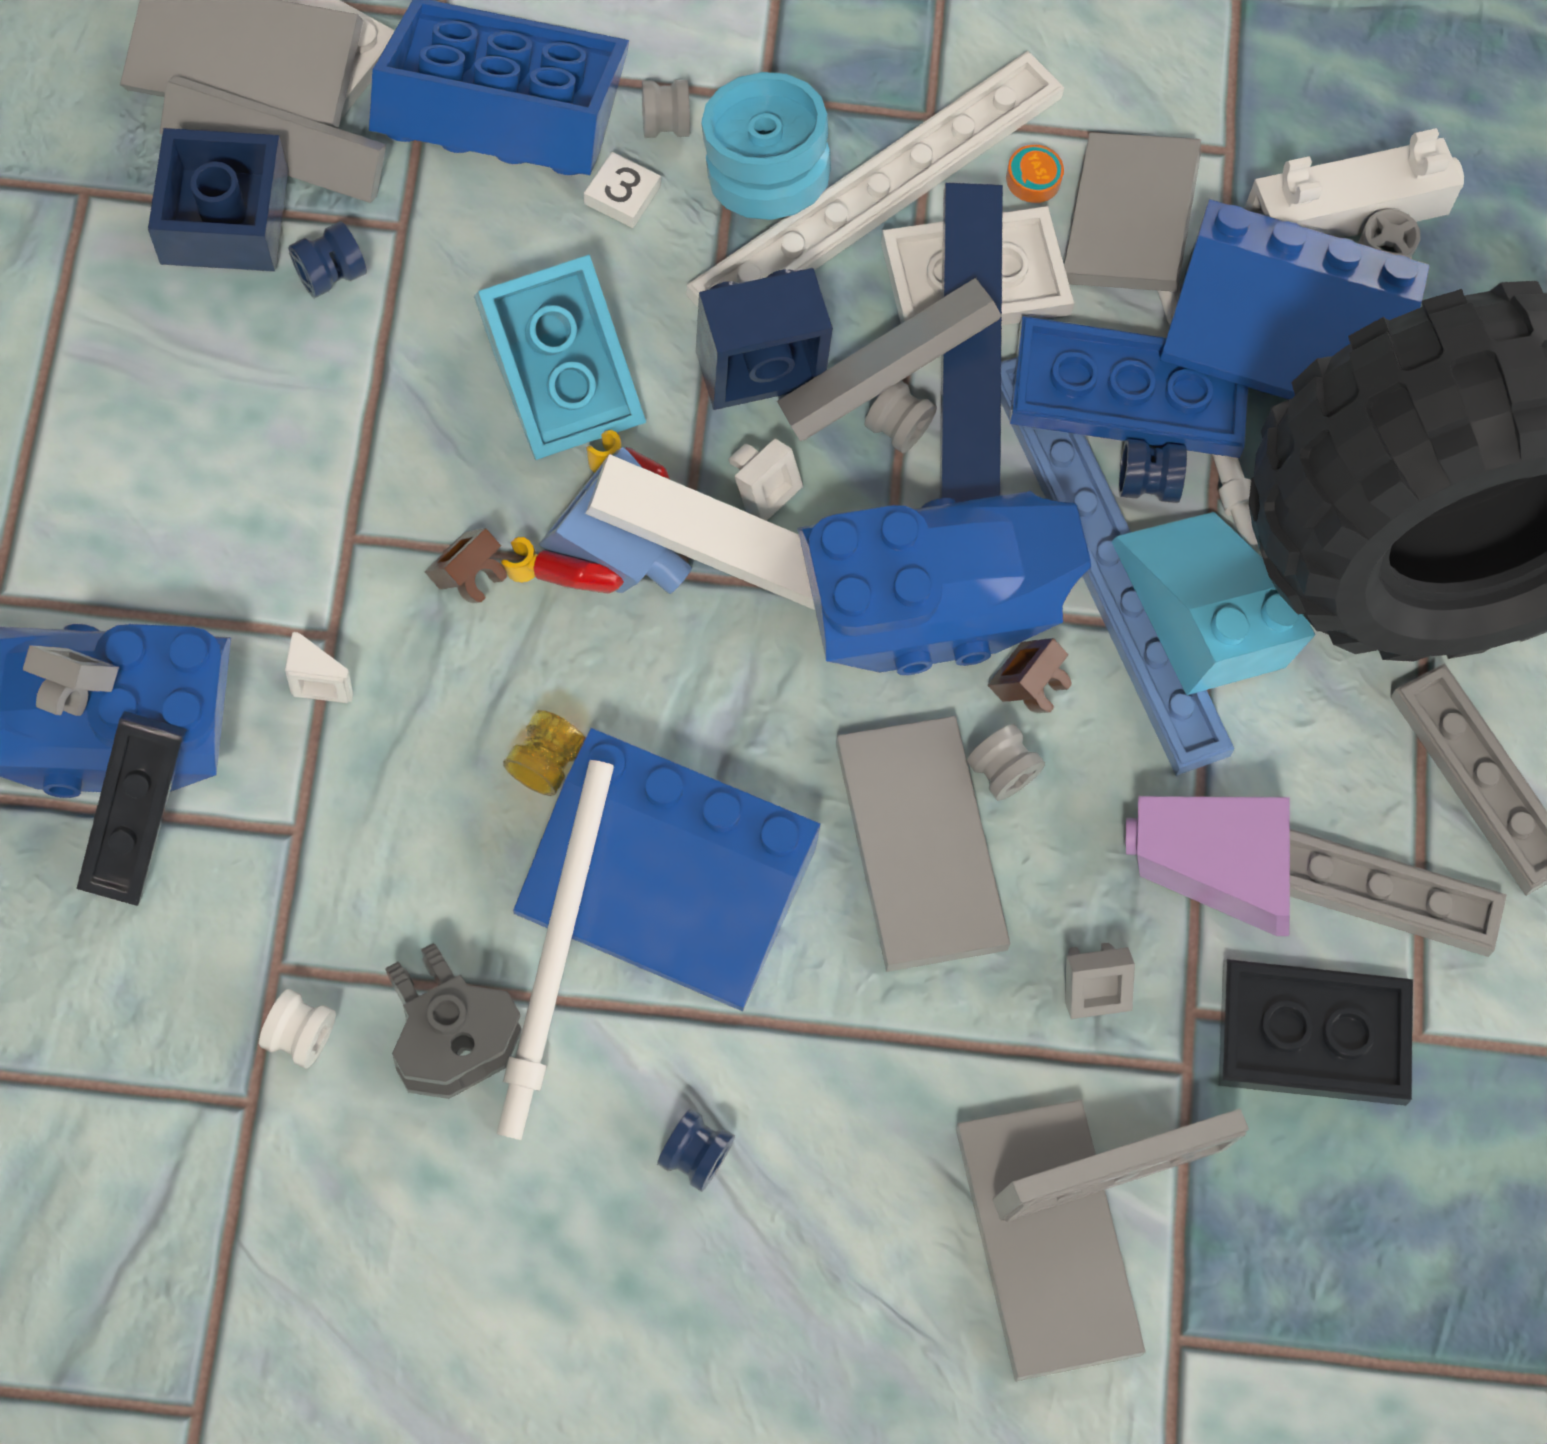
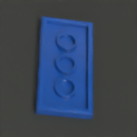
[1010,316,1248,458]

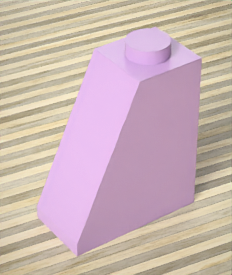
[1126,796,1290,936]

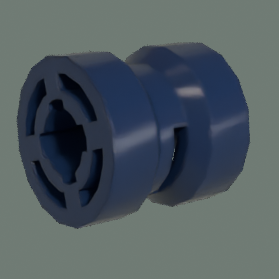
[288,221,367,299]
[1119,439,1187,504]

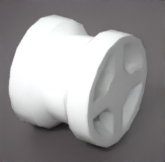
[259,989,336,1069]

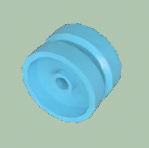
[701,72,831,220]

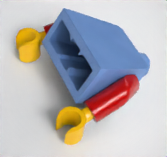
[501,430,692,594]

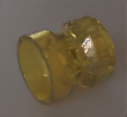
[503,710,586,796]

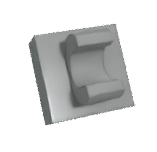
[23,645,119,716]
[1065,943,1135,1019]

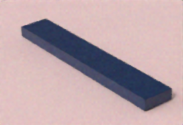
[939,182,1003,503]

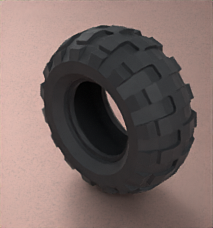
[1249,281,1547,662]

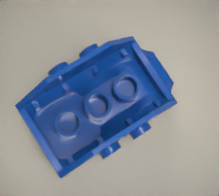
[797,491,1091,675]
[0,624,231,798]

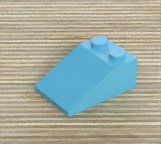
[474,254,647,460]
[1112,512,1316,695]

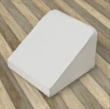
[285,632,353,703]

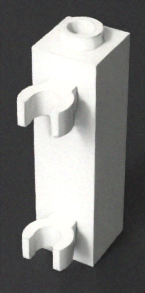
[1244,128,1464,238]

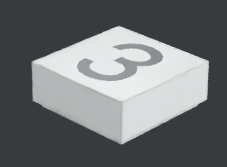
[584,152,661,228]

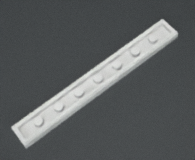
[686,51,1064,307]

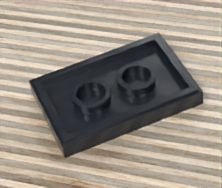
[1218,959,1413,1106]

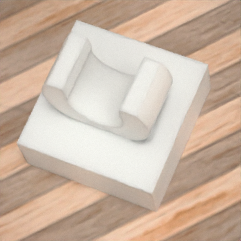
[728,438,803,521]

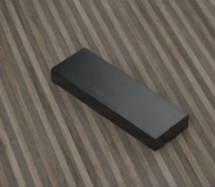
[76,711,187,906]

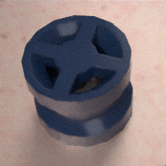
[657,1109,735,1192]

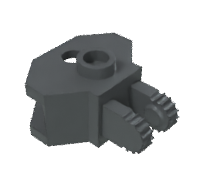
[385,943,522,1099]

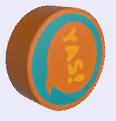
[1006,145,1064,203]

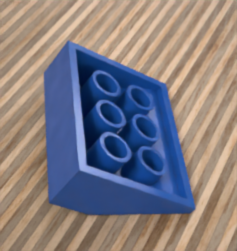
[369,0,629,176]
[1160,199,1430,399]
[513,728,821,1012]

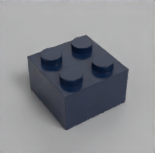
[148,128,288,272]
[696,268,833,410]

